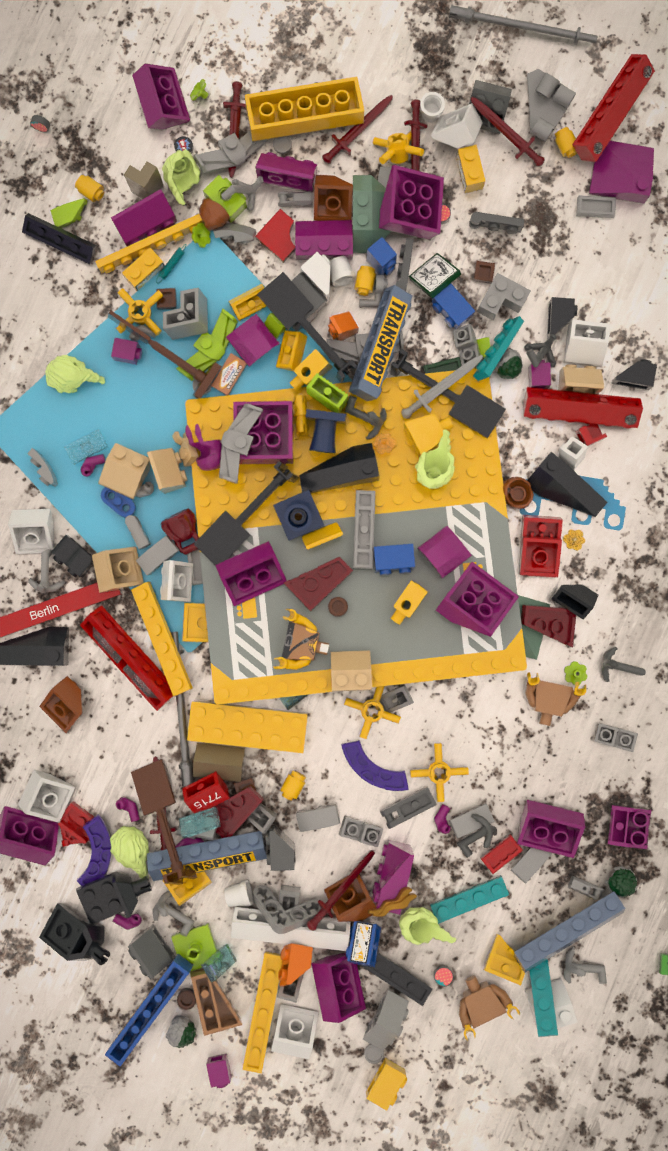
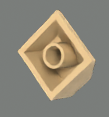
[558,364,604,394]
[98,443,151,500]
[147,448,188,494]
[92,547,144,593]
[331,650,372,692]

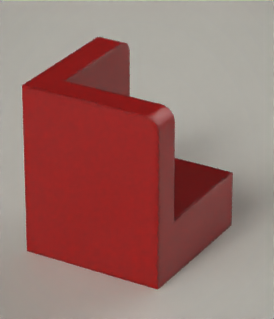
[575,424,607,446]

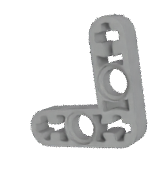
[253,885,321,934]

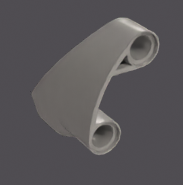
[527,69,576,142]

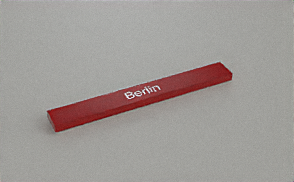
[0,583,122,638]

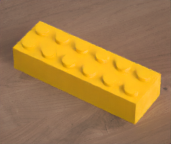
[245,77,364,141]
[187,700,308,753]

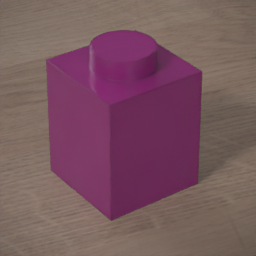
[111,338,142,365]
[528,360,551,389]
[206,1053,232,1088]

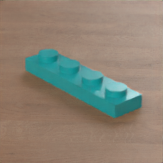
[473,316,524,381]
[430,875,509,924]
[529,959,558,1037]

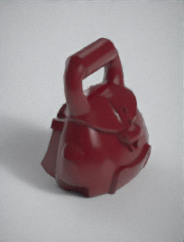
[161,508,199,555]

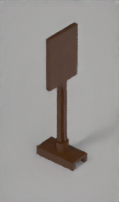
[108,310,222,399]
[131,759,197,885]

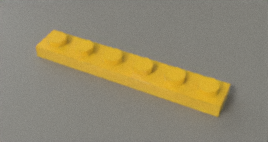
[95,214,203,273]
[131,582,193,696]
[242,951,282,1074]

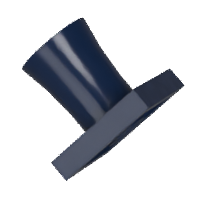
[306,409,347,454]
[273,489,324,541]

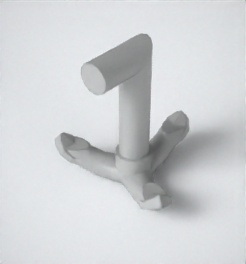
[221,176,264,211]
[28,549,65,594]
[153,891,194,937]
[564,946,607,984]

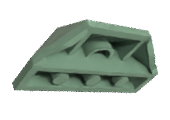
[353,175,391,253]

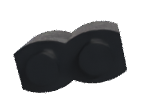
[51,535,94,578]

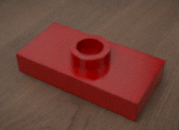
[480,834,523,874]

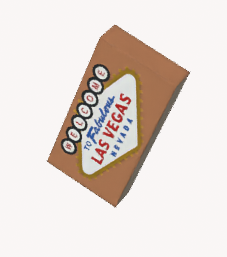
[211,353,247,396]

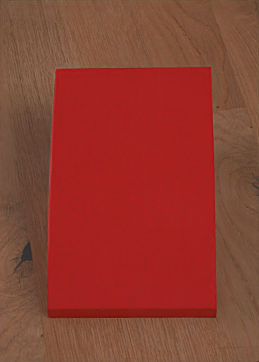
[519,515,563,578]

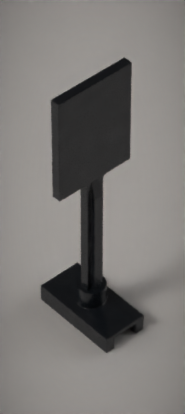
[257,272,357,383]
[390,349,506,439]
[194,461,299,565]

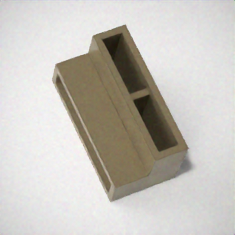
[124,161,164,199]
[193,743,245,782]

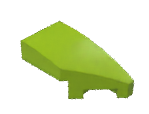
[50,198,88,229]

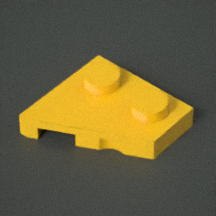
[162,871,212,906]
[483,934,525,986]

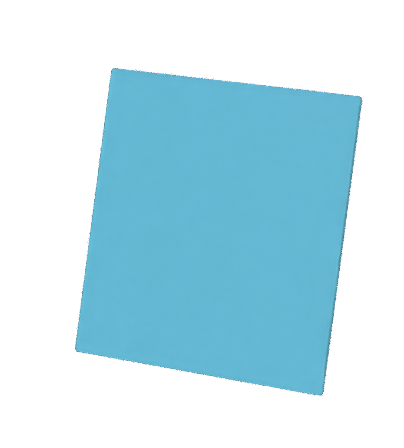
[0,230,352,652]

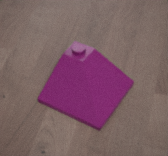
[589,141,654,204]
[436,562,519,637]

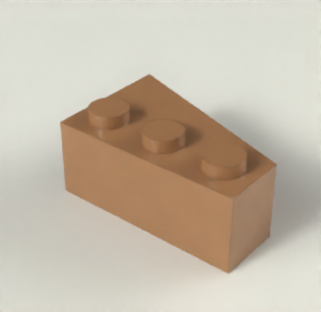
[190,967,242,1036]

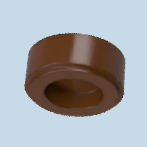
[328,597,348,617]
[177,988,196,1010]

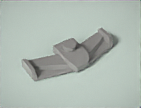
[194,131,268,173]
[326,330,404,363]
[219,404,263,484]

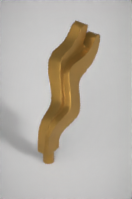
[368,887,417,917]

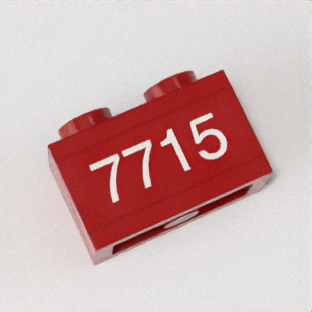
[182,771,230,815]

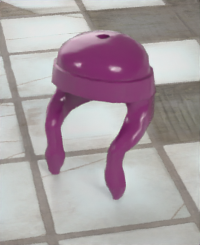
[185,424,222,471]

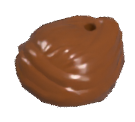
[199,198,230,231]
[503,476,534,509]

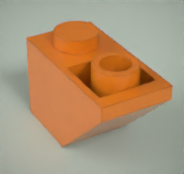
[328,311,359,341]
[278,943,313,987]

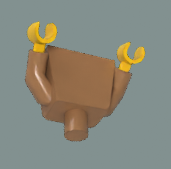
[525,672,586,726]
[459,975,520,1041]

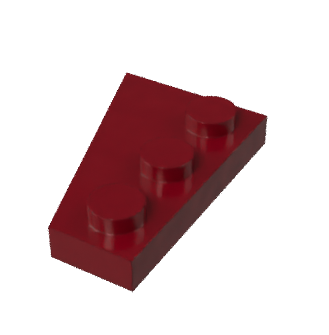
[284,557,353,612]
[521,605,576,648]
[198,786,264,838]

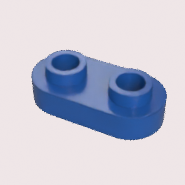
[101,487,136,518]

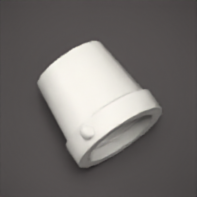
[420,92,445,123]
[329,256,356,287]
[224,880,253,907]

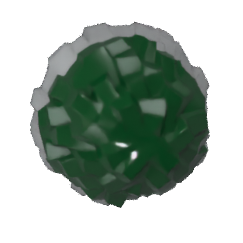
[495,348,523,379]
[605,866,637,898]
[166,1016,197,1048]

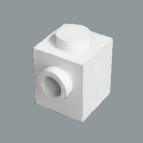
[558,436,588,470]

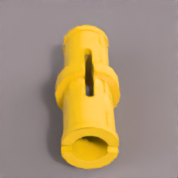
[293,395,308,436]

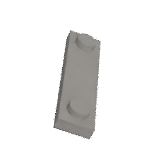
[353,490,375,569]

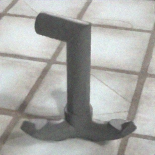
[524,334,557,368]
[344,396,387,440]
[602,647,646,682]
[457,814,497,858]

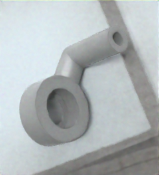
[359,274,387,307]

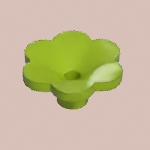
[190,79,208,101]
[192,223,211,248]
[564,661,588,685]

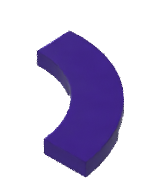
[341,740,409,791]
[77,814,111,886]

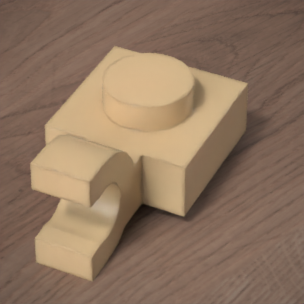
[172,432,198,467]

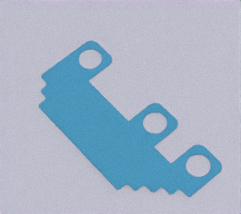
[520,476,626,531]

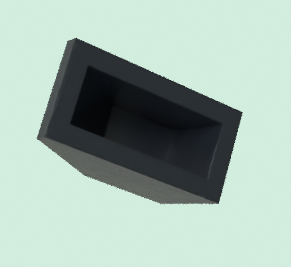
[547,297,578,339]
[611,359,657,390]
[551,584,599,620]

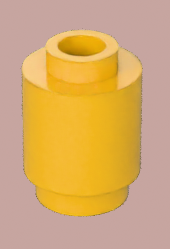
[555,127,577,158]
[75,175,105,202]
[354,266,376,296]
[280,770,306,801]

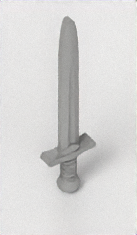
[401,355,483,419]

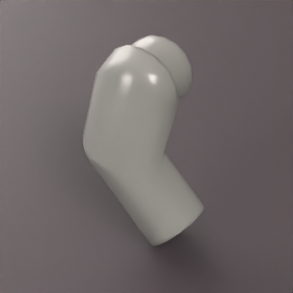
[129,325,156,341]
[136,482,154,498]

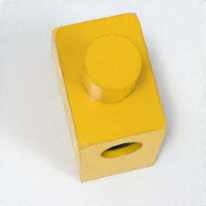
[289,349,333,391]
[404,414,453,457]
[390,580,429,625]

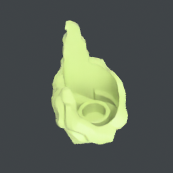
[162,149,200,205]
[45,355,105,393]
[415,429,455,489]
[110,826,149,879]
[399,907,457,945]

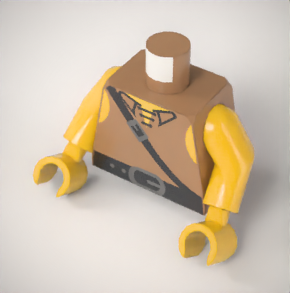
[273,608,329,670]

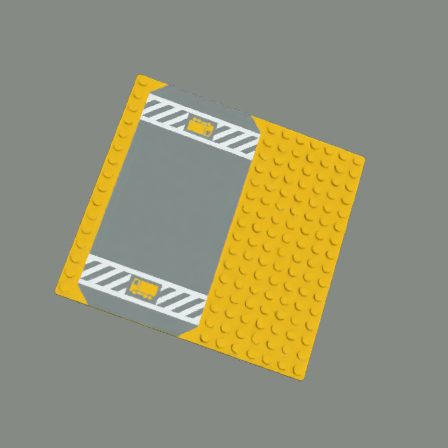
[185,368,527,705]

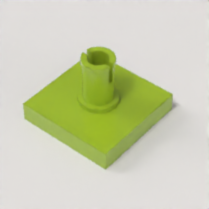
[171,923,220,972]

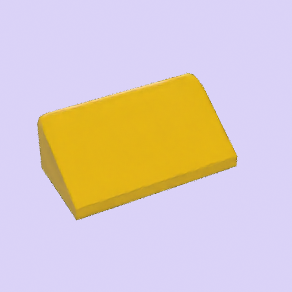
[229,284,266,321]
[276,330,307,372]
[302,522,343,550]

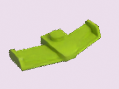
[176,308,238,381]

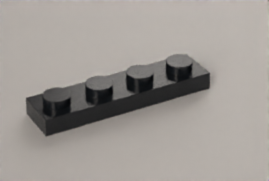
[22,213,97,264]
[360,952,433,1006]

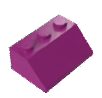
[132,63,190,130]
[256,152,317,193]
[111,189,177,246]
[295,220,353,260]
[215,541,287,606]
[517,799,585,858]
[0,806,59,866]
[311,952,366,1023]

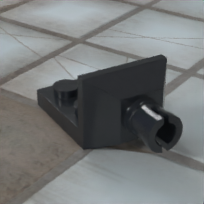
[76,871,152,924]
[39,903,110,965]

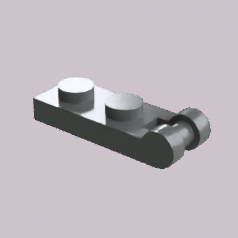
[469,212,525,234]
[396,238,414,291]
[380,787,437,829]

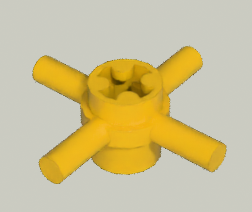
[373,131,424,164]
[116,288,163,336]
[344,686,401,739]
[410,743,469,802]

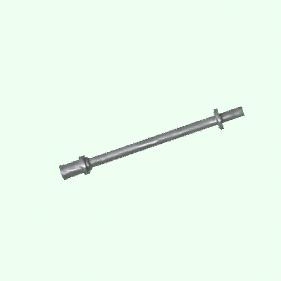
[449,5,598,45]
[171,632,194,786]

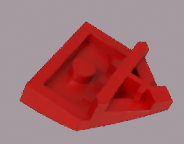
[58,801,94,847]

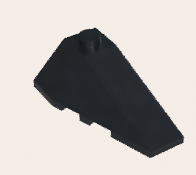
[299,443,379,493]
[527,452,607,517]
[0,627,69,666]

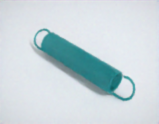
[156,244,187,284]

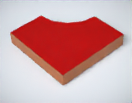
[255,209,296,263]

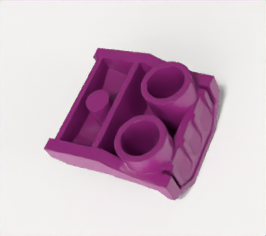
[226,314,280,367]
[417,526,472,579]
[608,805,652,849]

